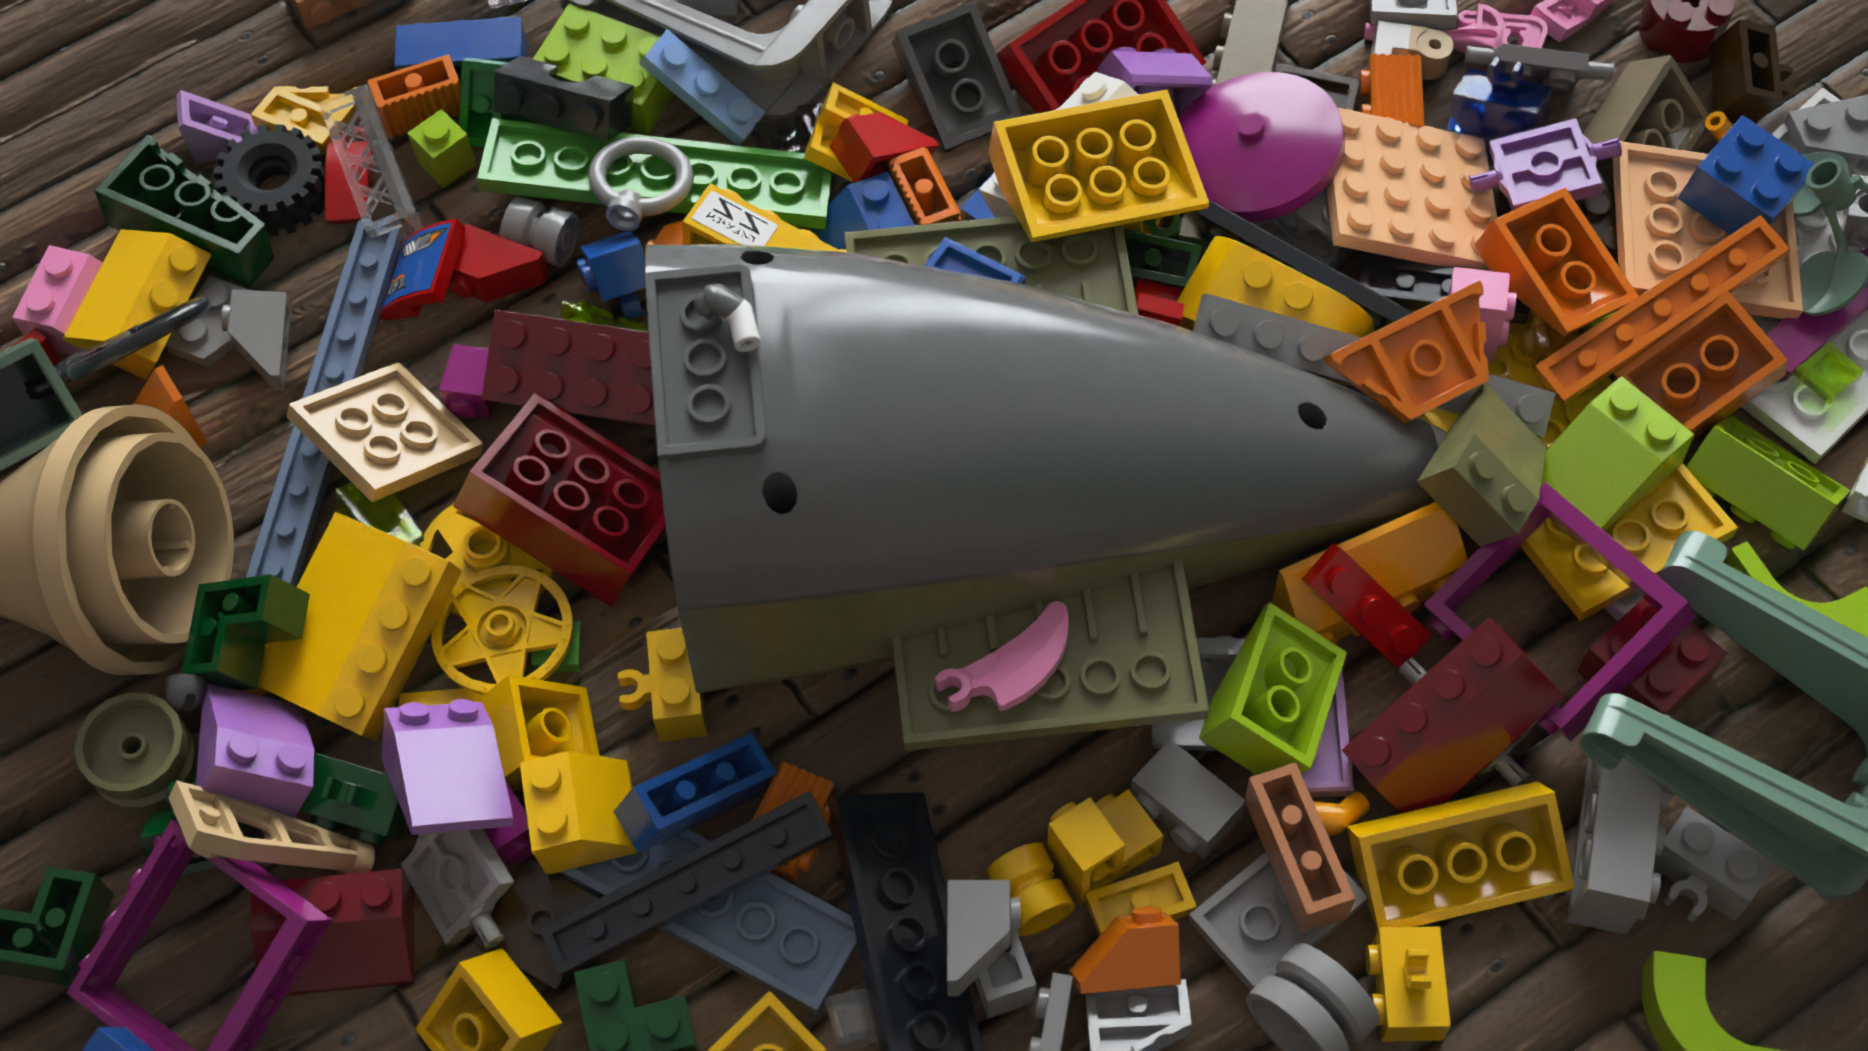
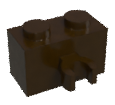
[1709,19,1795,124]

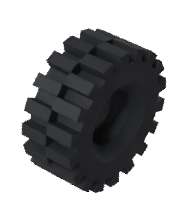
[213,124,325,237]

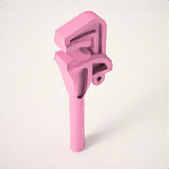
[1364,3,1548,54]

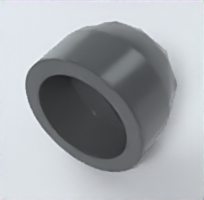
[165,674,206,712]

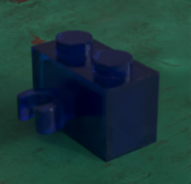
[1448,57,1552,140]

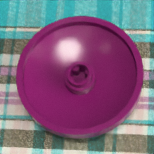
[1179,72,1345,222]

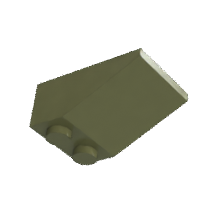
[1417,383,1547,547]

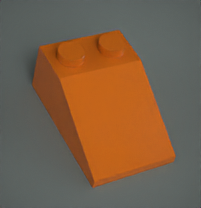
[1474,187,1639,336]

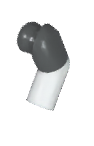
[694,284,761,352]

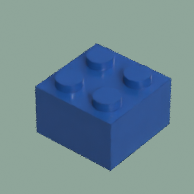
[1677,115,1815,235]

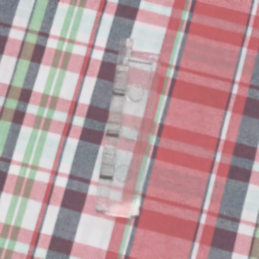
[318,84,424,239]

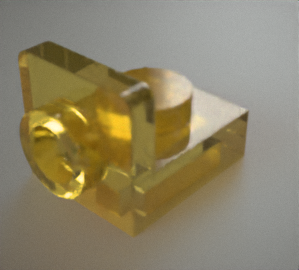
[1519,311,1584,370]

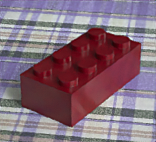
[481,309,656,426]

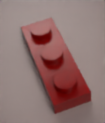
[1301,543,1432,669]

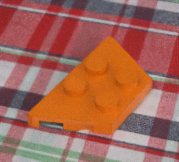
[1323,280,1489,424]

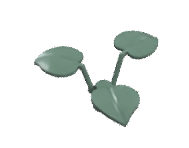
[1793,152,1868,316]

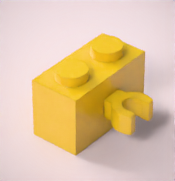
[617,628,708,742]
[1365,927,1451,1042]

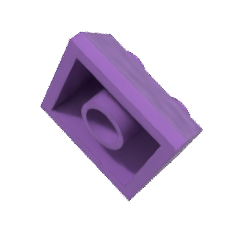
[1097,47,1213,118]

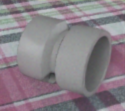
[500,196,580,268]

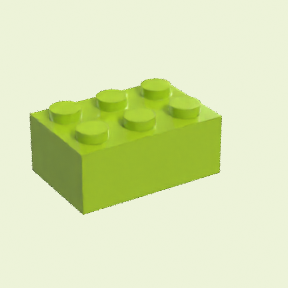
[533,4,674,136]

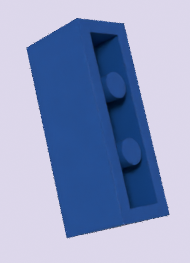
[395,17,528,85]
[614,732,777,854]

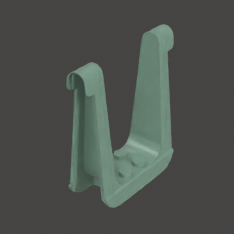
[1579,531,1868,900]

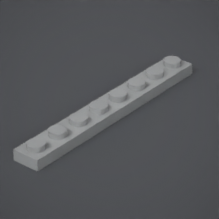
[1193,293,1556,438]

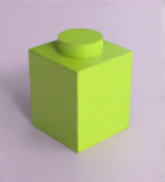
[407,109,477,188]

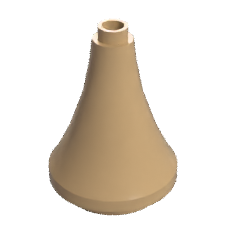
[0,404,234,675]

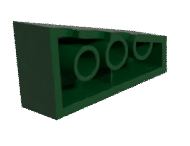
[94,134,275,287]

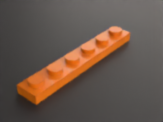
[1534,215,1790,407]

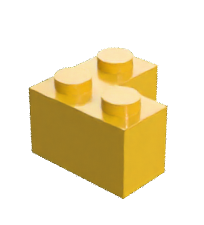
[1047,789,1164,905]

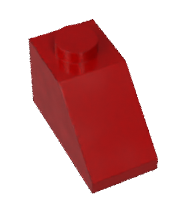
[829,112,938,183]
[448,224,549,302]

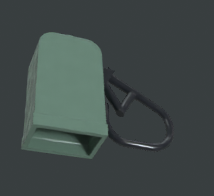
[0,296,211,471]

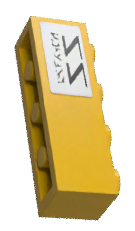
[682,183,846,252]

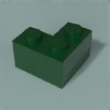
[181,574,310,690]
[0,866,114,986]
[574,960,699,1051]

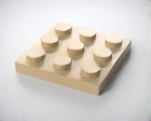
[287,362,484,502]

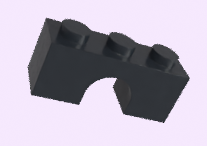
[494,56,634,142]

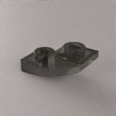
[752,102,824,153]

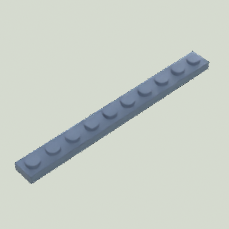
[246,221,404,587]

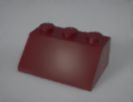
[250,869,415,996]

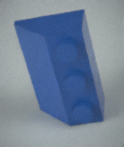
[810,171,915,250]

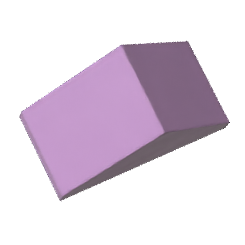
[176,90,258,164]

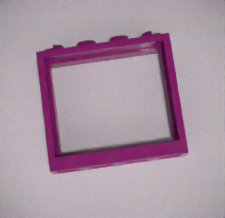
[1424,482,1696,742]
[66,820,332,1051]

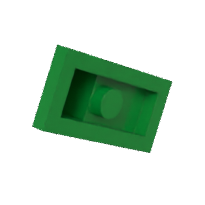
[459,58,509,147]

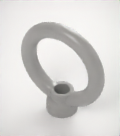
[588,136,694,231]

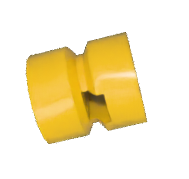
[986,842,1075,936]

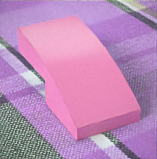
[1530,0,1614,43]

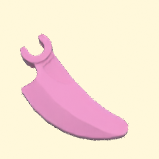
[935,601,1069,712]

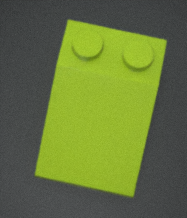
[1541,376,1694,531]
[1199,602,1347,775]

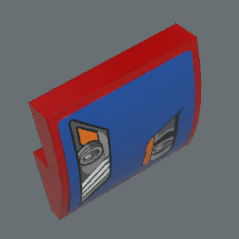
[379,219,466,320]

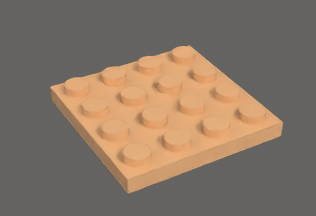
[1326,108,1497,271]
[1613,141,1803,319]

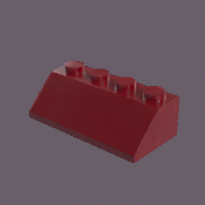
[1342,617,1566,813]

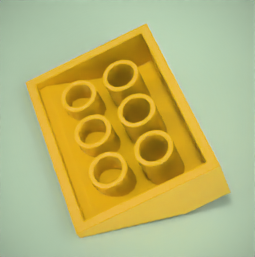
[988,90,1209,243]
[258,512,462,742]

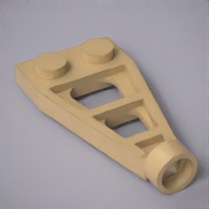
[168,781,375,875]

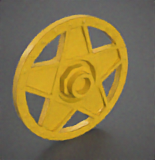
[420,504,555,617]
[431,565,574,695]

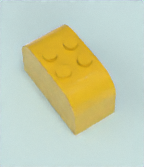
[1176,236,1374,387]

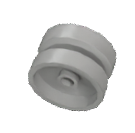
[1245,943,1380,1051]

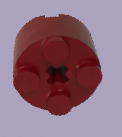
[1638,0,1735,63]

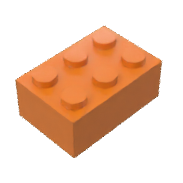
[1614,291,1788,443]

